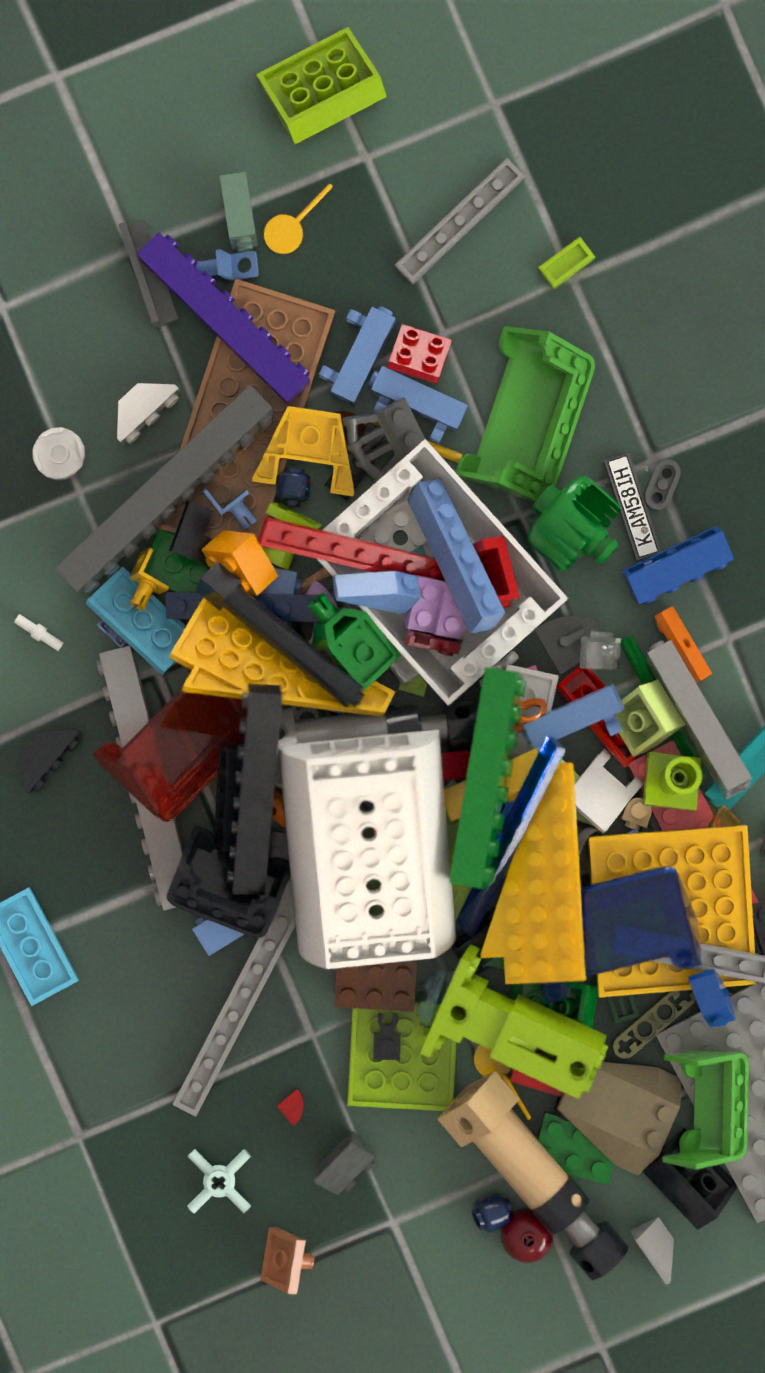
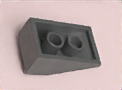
[314,1131,375,1195]

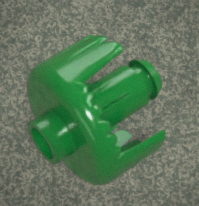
[527,475,621,572]

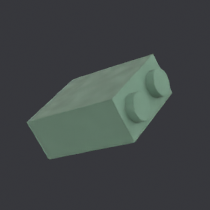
[220,171,258,252]

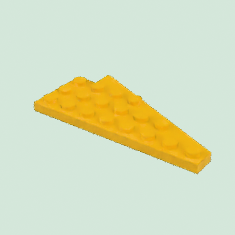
[169,597,395,717]
[481,763,586,984]

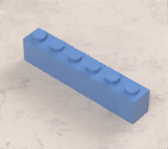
[407,478,505,634]

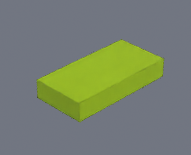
[538,237,595,290]

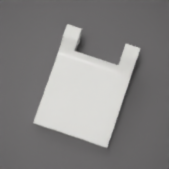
[574,748,644,834]

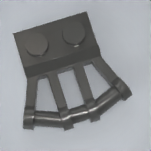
[343,397,425,483]

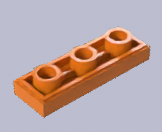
[654,606,713,683]

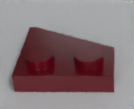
[404,629,463,656]

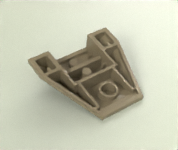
[557,1062,681,1175]

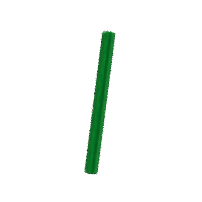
[620,636,705,774]

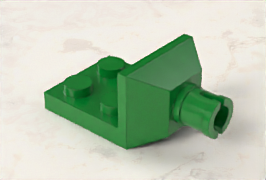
[307,593,401,691]

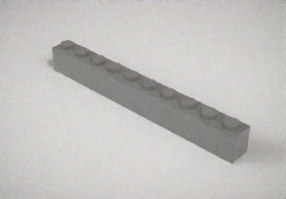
[96,646,184,911]

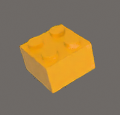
[201,530,278,596]

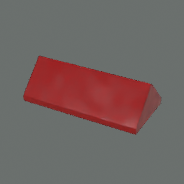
[556,661,638,768]

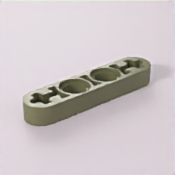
[612,990,696,1059]

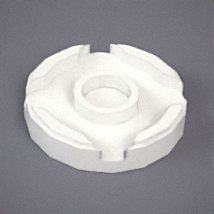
[33,427,86,480]

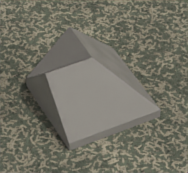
[630,1217,674,1285]

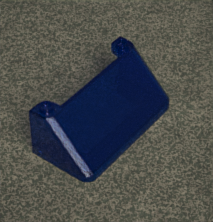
[540,866,702,1004]

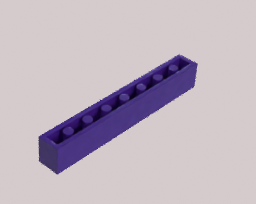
[137,232,310,406]

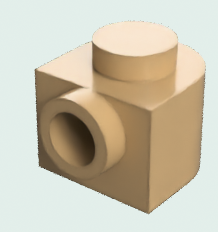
[620,798,652,831]

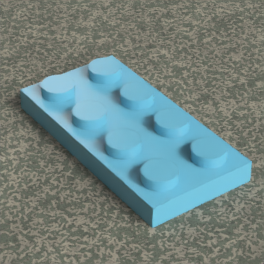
[85,567,186,675]
[0,887,79,1006]

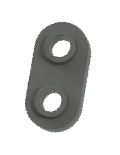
[644,459,681,511]

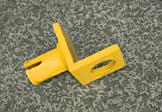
[129,548,169,611]

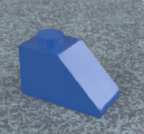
[688,969,736,1028]

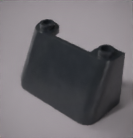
[167,825,290,938]

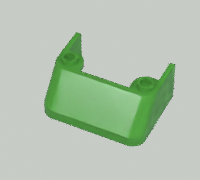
[662,1050,749,1169]

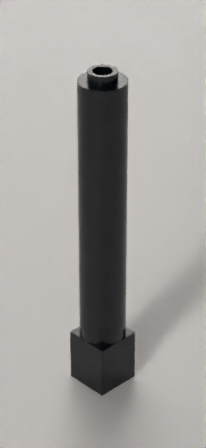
[196,562,365,708]

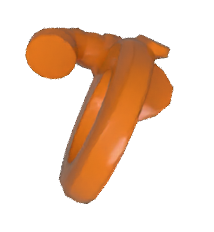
[514,698,547,733]

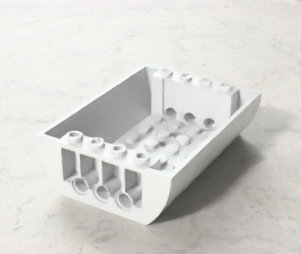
[318,439,568,706]
[278,730,456,969]

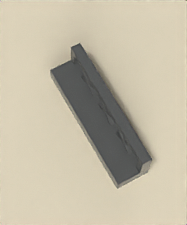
[118,221,179,329]

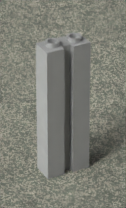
[647,640,751,800]

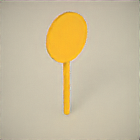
[264,184,332,254]
[474,1045,531,1120]

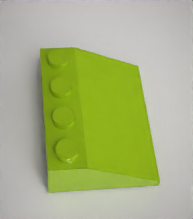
[256,27,387,145]

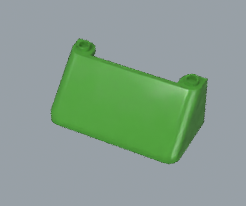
[455,326,595,502]

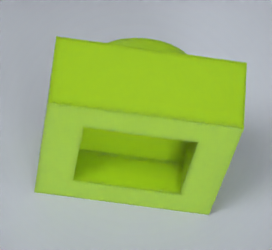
[398,675,428,697]

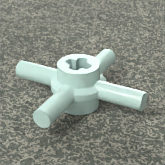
[187,1149,251,1213]

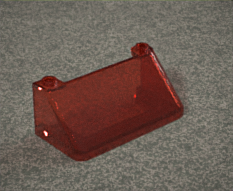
[93,668,246,822]

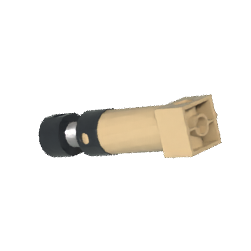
[437,1071,629,1281]

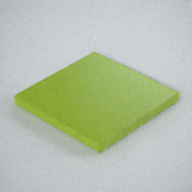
[347,1002,457,1111]

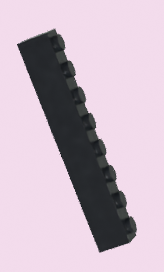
[227,683,282,895]

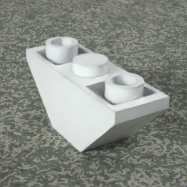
[117,383,181,446]

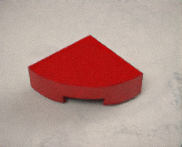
[277,1088,303,1126]

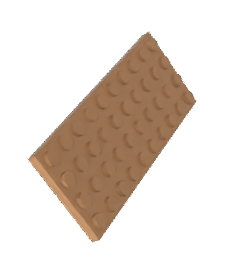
[156,279,335,540]

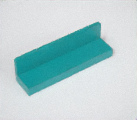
[702,725,765,814]

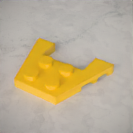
[252,406,355,497]

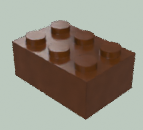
[334,960,418,1012]

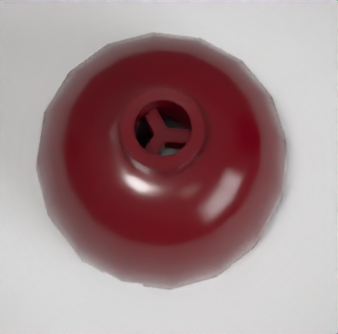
[501,1208,553,1263]

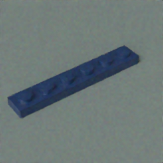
[166,591,319,622]

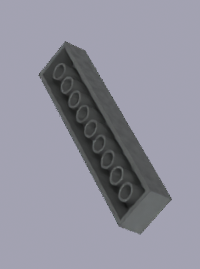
[55,385,274,595]

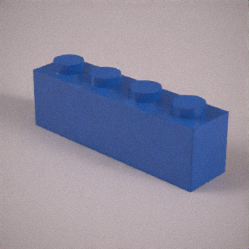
[621,526,734,604]

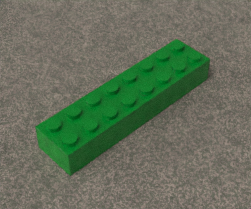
[449,667,527,889]

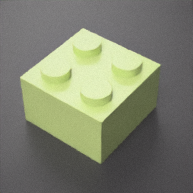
[615,679,686,757]

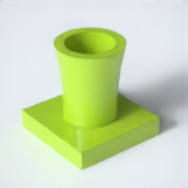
[261,501,323,570]
[642,752,702,812]

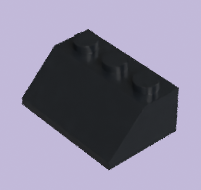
[642,1128,738,1230]

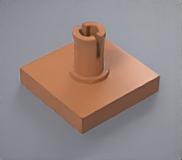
[260,1227,314,1294]

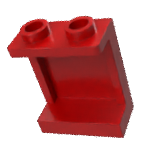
[473,536,520,609]

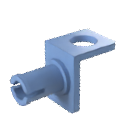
[196,249,259,281]
[202,488,257,530]

